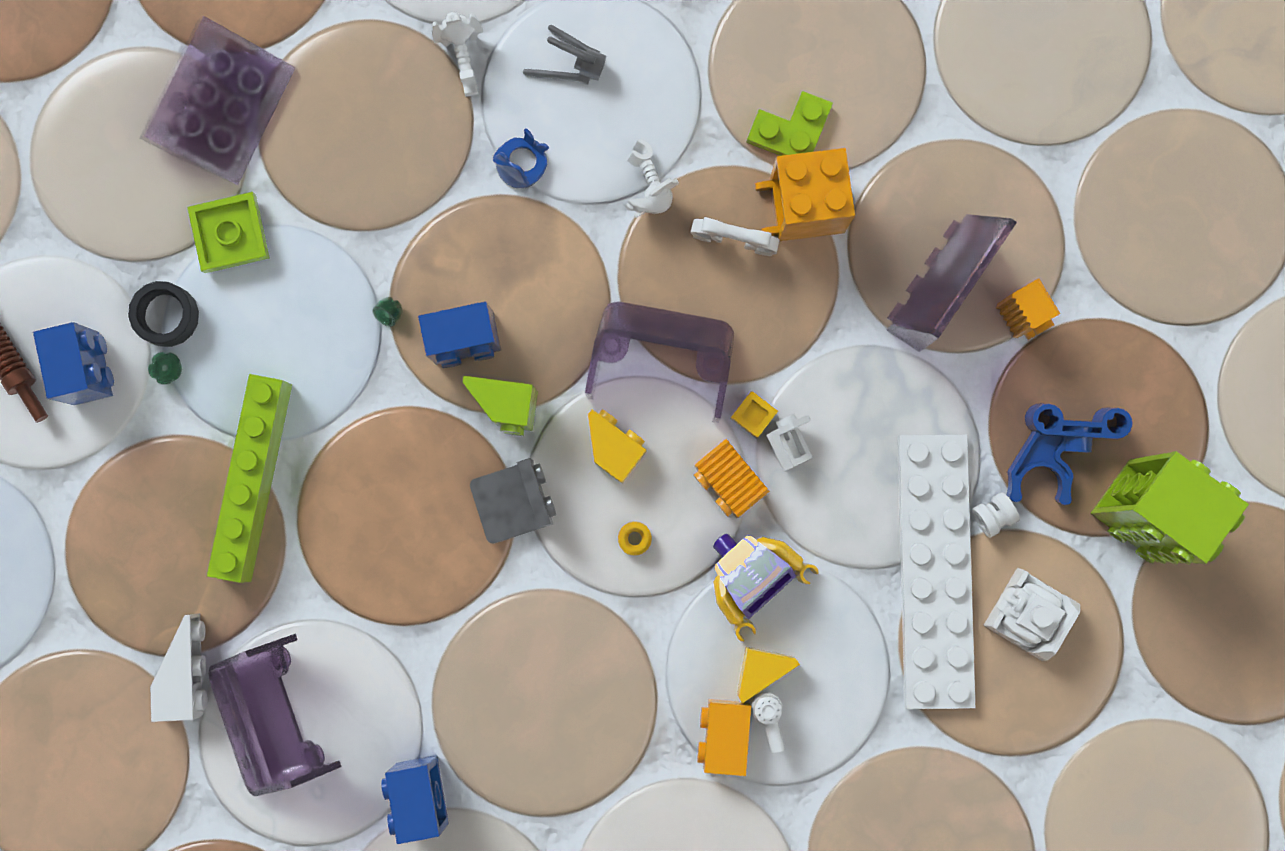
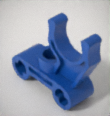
[1006,403,1133,505]

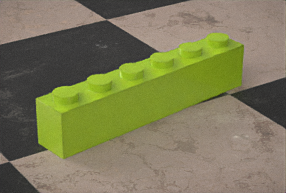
[207,374,292,583]

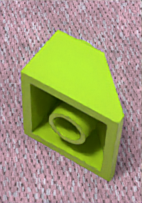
[463,376,538,436]

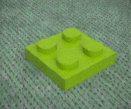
[187,192,270,273]

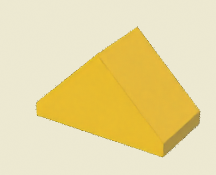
[737,647,800,703]

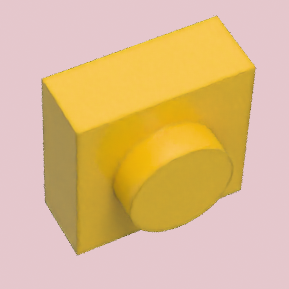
[730,391,778,439]

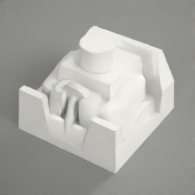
[983,568,1080,661]

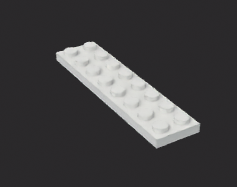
[897,435,975,709]

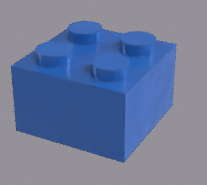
[418,301,501,368]
[33,322,114,405]
[381,755,449,844]

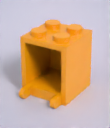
[755,148,855,241]

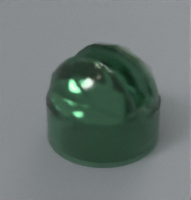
[372,297,403,327]

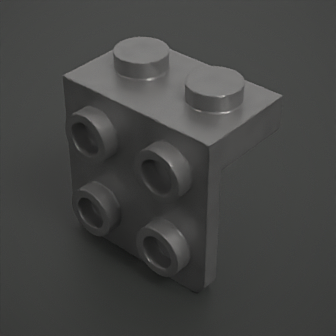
[470,458,556,544]

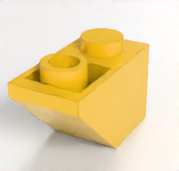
[588,409,647,484]

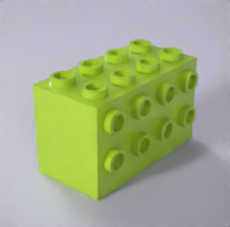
[1090,451,1249,565]

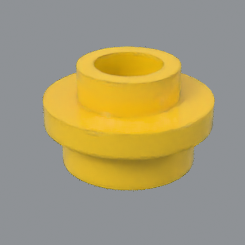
[618,522,652,556]

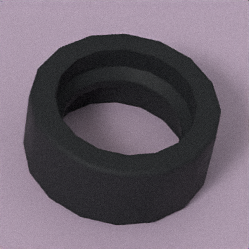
[128,281,199,347]

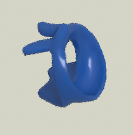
[493,128,549,188]

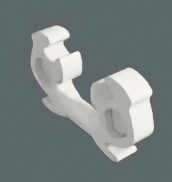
[690,217,780,256]

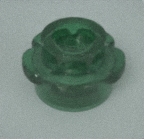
[148,352,182,385]

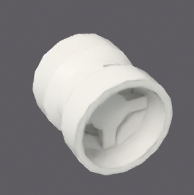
[972,492,1020,538]

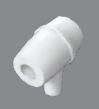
[751,693,785,753]

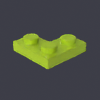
[746,91,833,156]

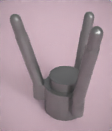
[523,25,607,85]

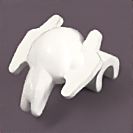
[432,12,483,97]
[625,139,679,218]

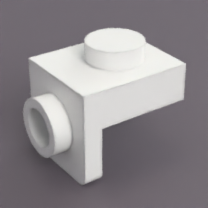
[767,414,813,471]

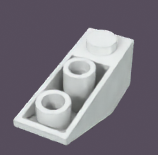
[150,613,208,722]

